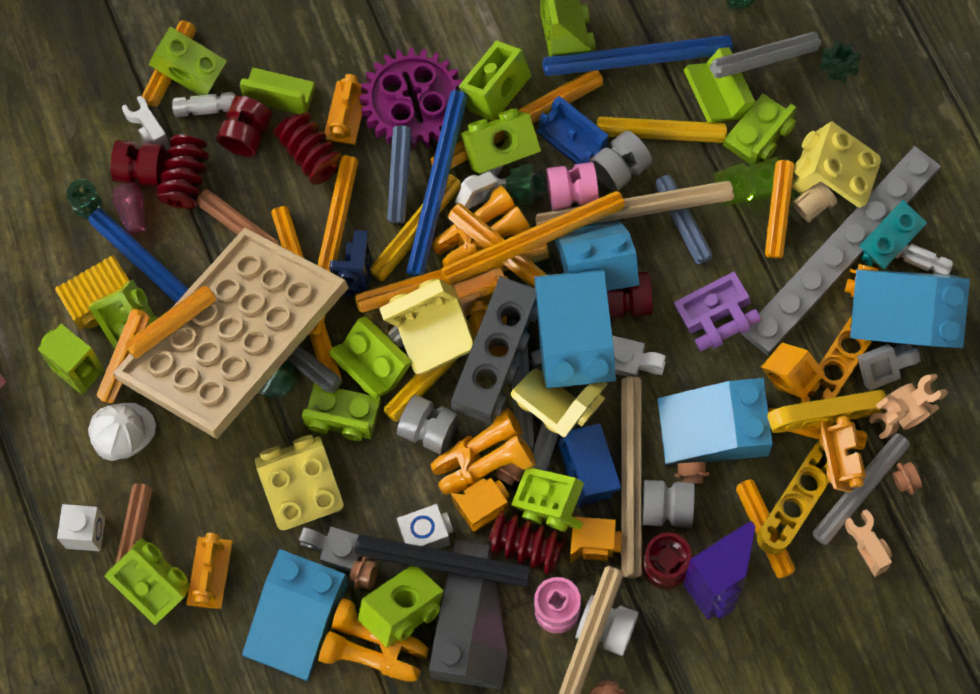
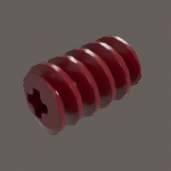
[273,112,342,185]
[157,134,209,209]
[488,510,567,575]

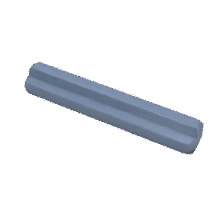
[387,125,411,224]
[655,175,712,265]

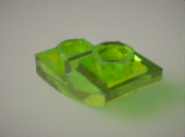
[713,156,779,205]

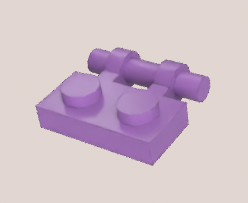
[674,272,762,352]

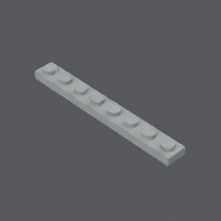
[742,146,941,356]

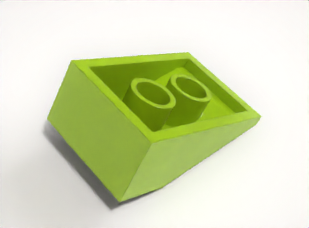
[540,0,596,56]

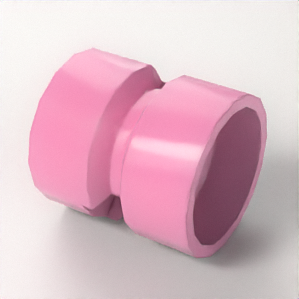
[546,162,599,211]
[534,577,581,633]

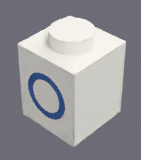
[57,504,105,551]
[397,504,454,549]

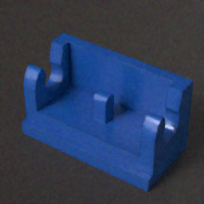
[537,96,608,164]
[558,424,621,507]

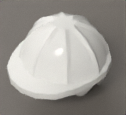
[88,403,156,461]

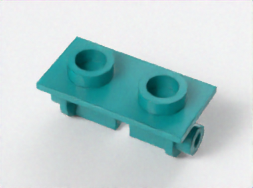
[859,200,927,270]

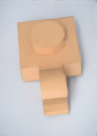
[845,510,892,577]

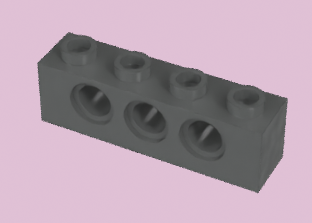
[451,276,538,424]

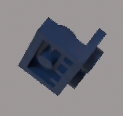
[329,230,373,297]

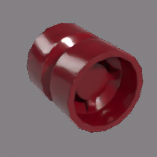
[216,96,273,157]
[110,140,166,186]
[607,272,653,318]
[643,533,692,590]

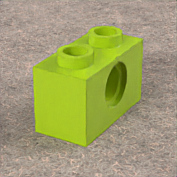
[148,26,227,95]
[459,40,532,121]
[460,108,541,174]
[38,324,105,396]
[358,566,444,648]

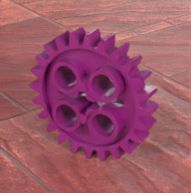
[360,47,465,150]

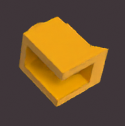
[451,478,510,533]
[570,517,622,564]

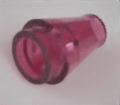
[111,183,146,235]

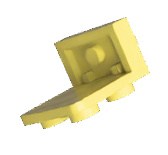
[792,121,881,208]
[379,279,474,375]
[511,368,607,438]
[255,435,344,530]

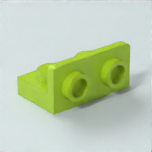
[723,93,797,168]
[89,280,159,350]
[329,316,413,399]
[302,383,381,441]
[511,467,584,532]
[104,538,190,625]

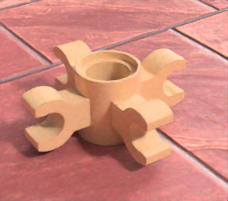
[869,374,948,439]

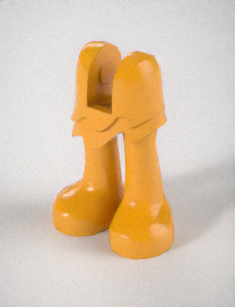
[431,185,531,266]
[430,408,536,495]
[318,598,429,682]

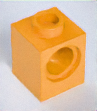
[761,343,825,399]

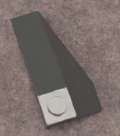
[429,540,508,690]

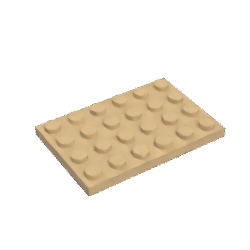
[113,228,348,439]

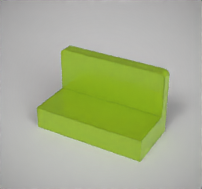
[684,47,755,123]
[240,68,316,114]

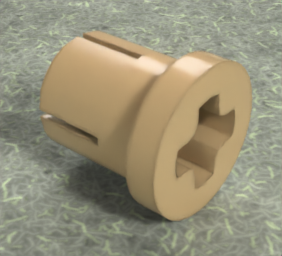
[792,181,837,222]

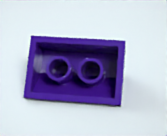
[684,521,755,620]

